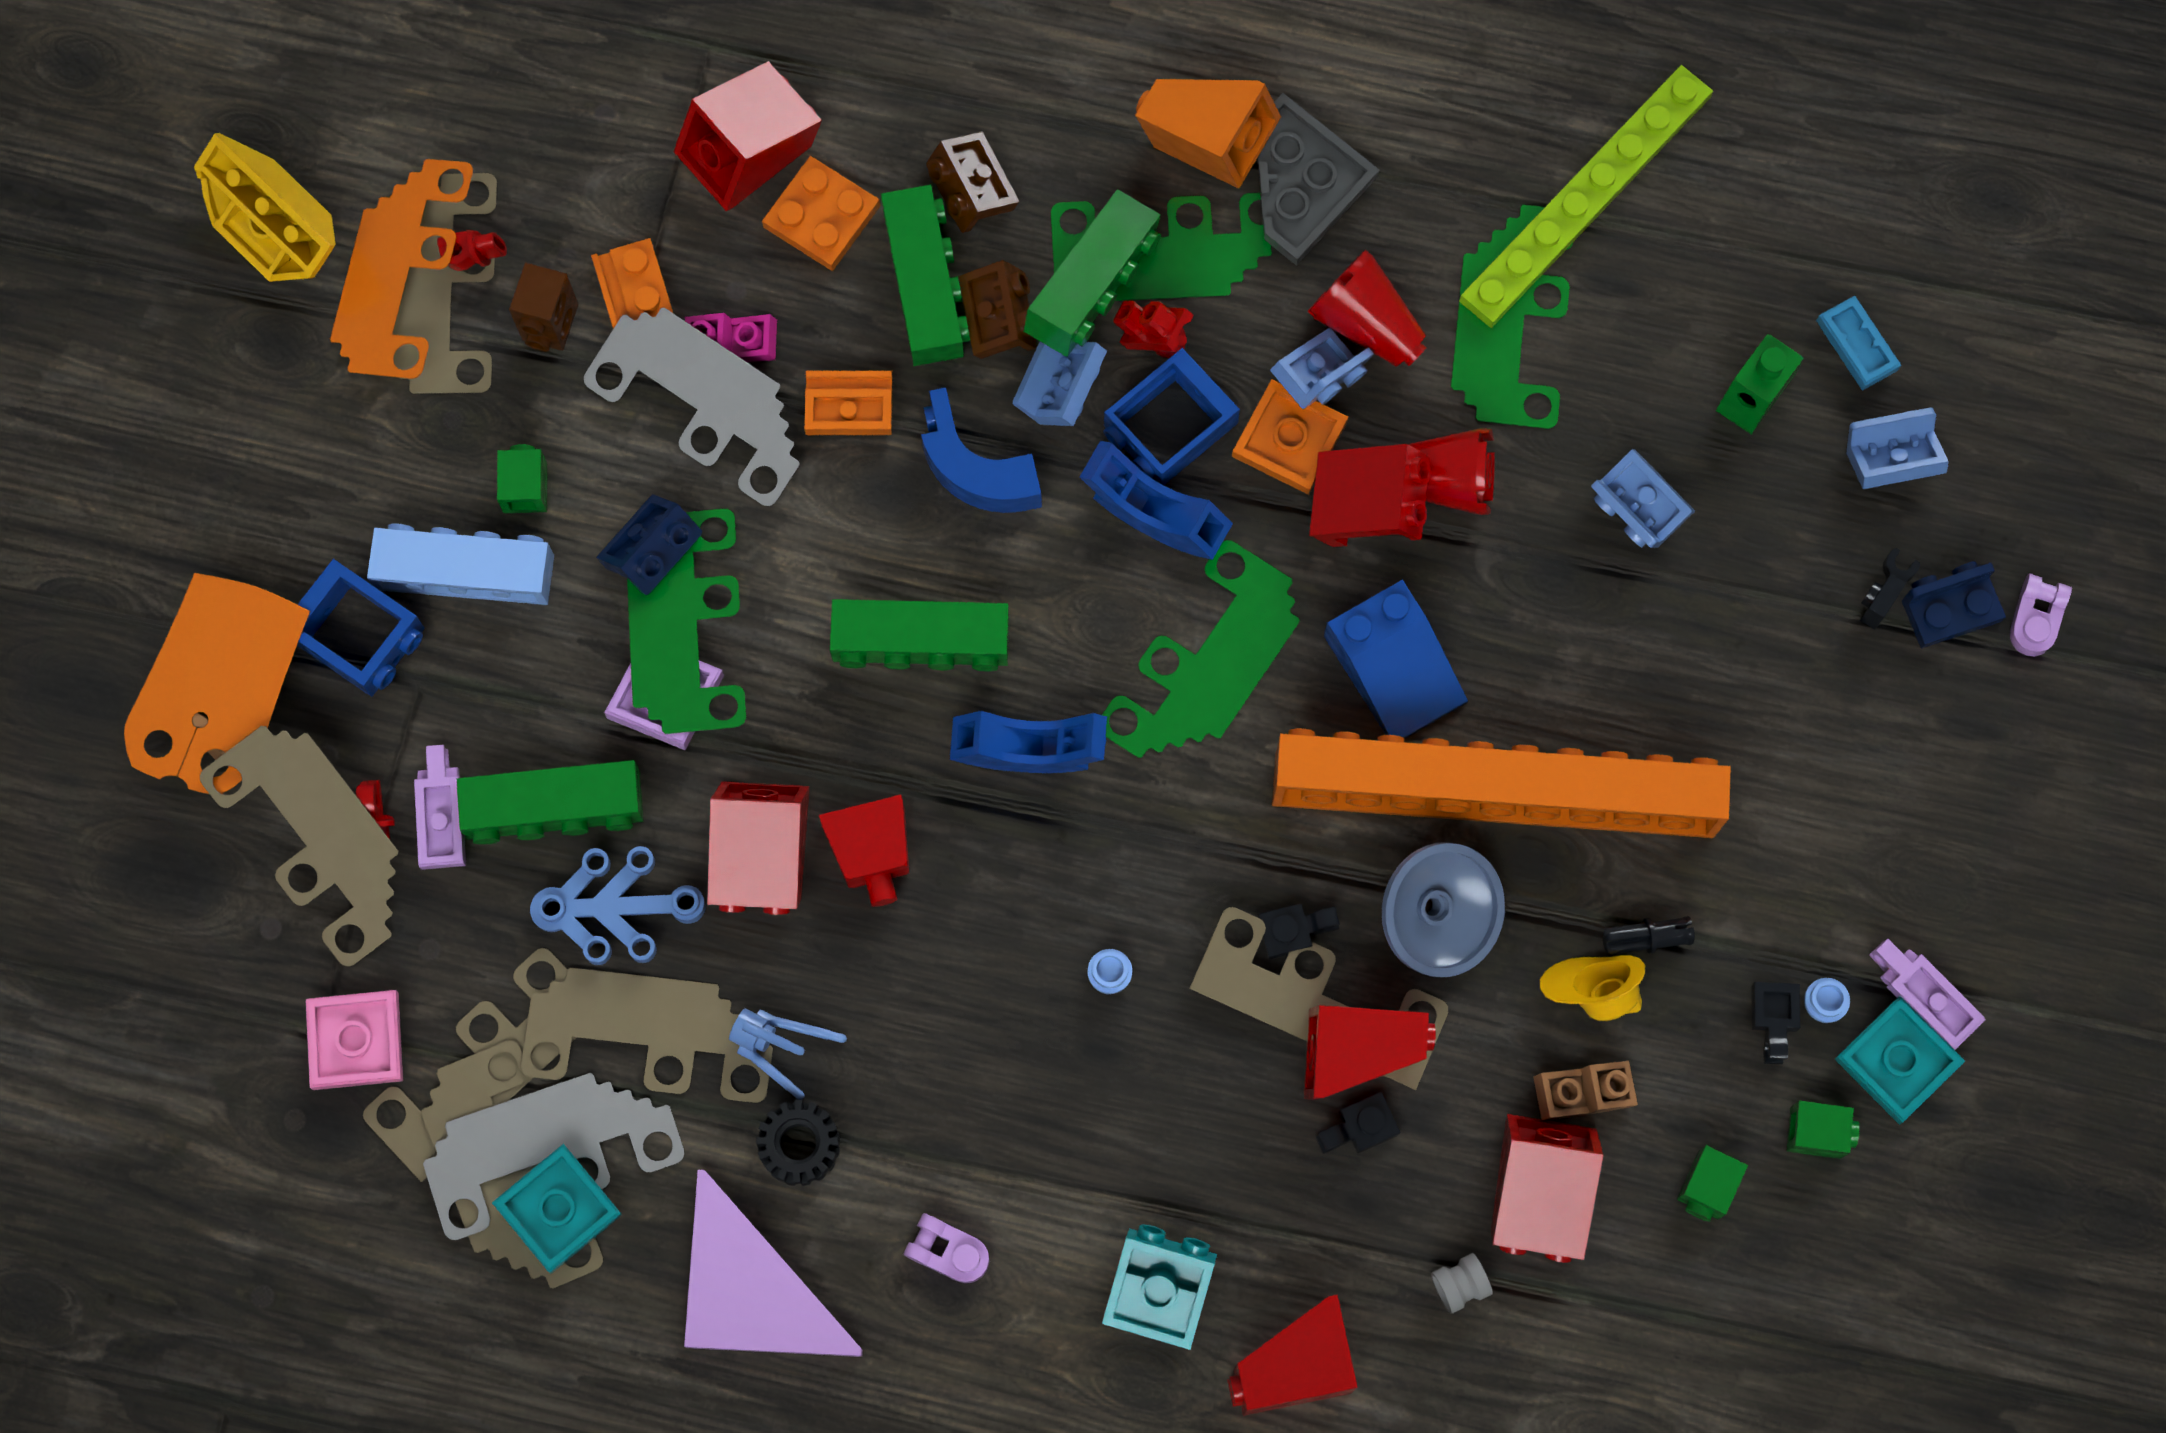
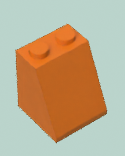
[1135,79,1281,189]

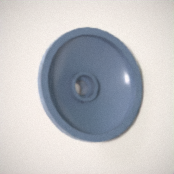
[1382,842,1505,977]

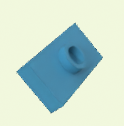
[1816,296,1902,391]

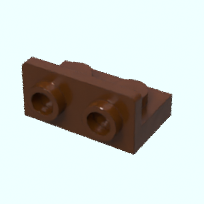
[926,132,1020,233]
[958,260,1037,359]

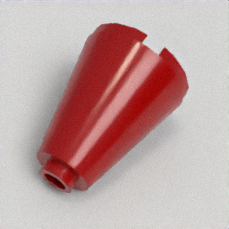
[1307,249,1426,367]
[1409,428,1495,515]

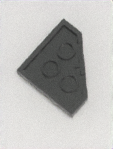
[1257,93,1380,266]

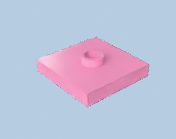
[306,990,403,1090]

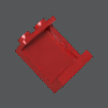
[1309,444,1431,547]

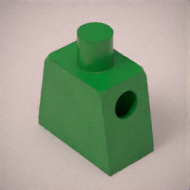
[1716,334,1804,435]

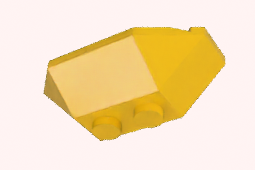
[194,133,336,282]

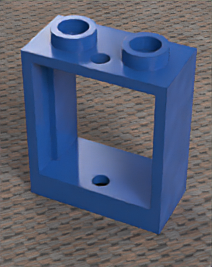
[1103,348,1240,485]
[297,559,425,697]

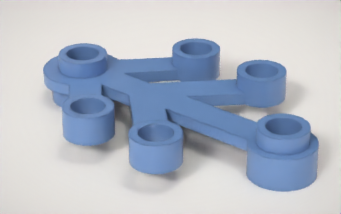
[530,846,706,965]

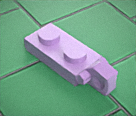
[414,745,466,870]
[1869,939,1986,1050]

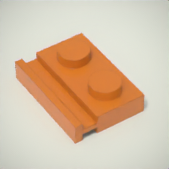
[591,238,674,329]
[804,371,893,435]

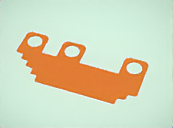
[330,159,473,379]

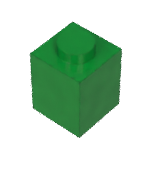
[497,444,547,513]
[1787,1100,1859,1159]
[1676,1145,1748,1222]

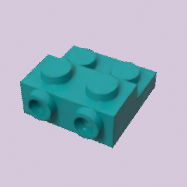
[1102,1224,1217,1350]

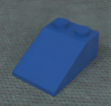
[1324,579,1468,739]

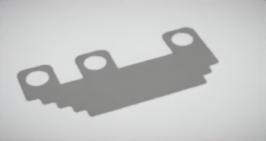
[584,308,800,506]
[423,1073,684,1240]

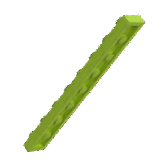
[1459,65,1713,328]

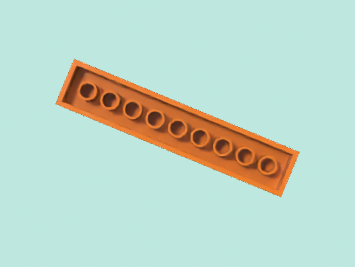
[1272,728,1731,838]

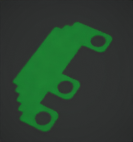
[1051,193,1272,301]
[1451,205,1573,429]
[627,509,746,734]
[1102,540,1300,758]

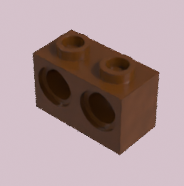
[509,262,579,352]

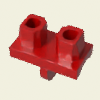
[1113,301,1194,358]

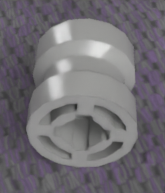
[1431,1253,1493,1314]

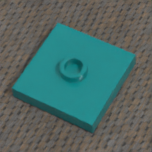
[1835,996,1965,1125]
[492,1143,622,1274]

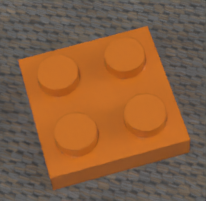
[762,156,881,271]
[1232,379,1348,495]

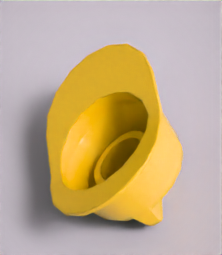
[1540,955,1645,1021]

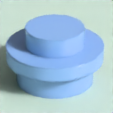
[1088,949,1132,994]
[1804,978,1850,1023]

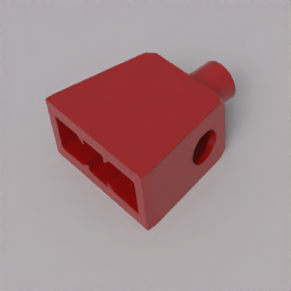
[819,794,909,907]

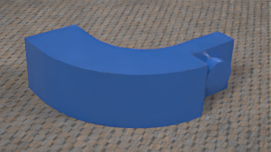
[921,387,1042,513]
[1079,441,1233,560]
[950,711,1107,773]

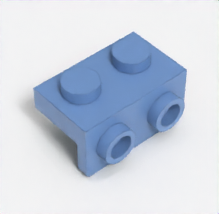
[1270,328,1374,410]
[1013,342,1107,426]
[1846,407,1949,489]
[1591,449,1695,548]

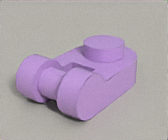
[2010,573,2072,657]
[903,1213,990,1283]

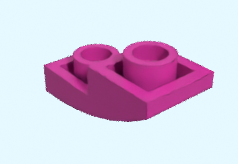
[685,313,777,362]

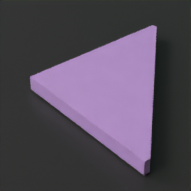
[684,1170,863,1357]

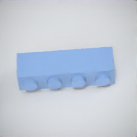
[367,524,554,605]

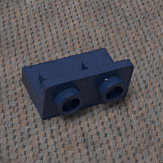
[596,494,702,595]
[1901,561,2006,649]

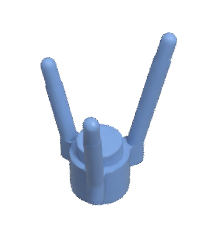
[729,1008,847,1100]

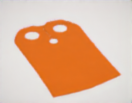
[124,573,310,794]

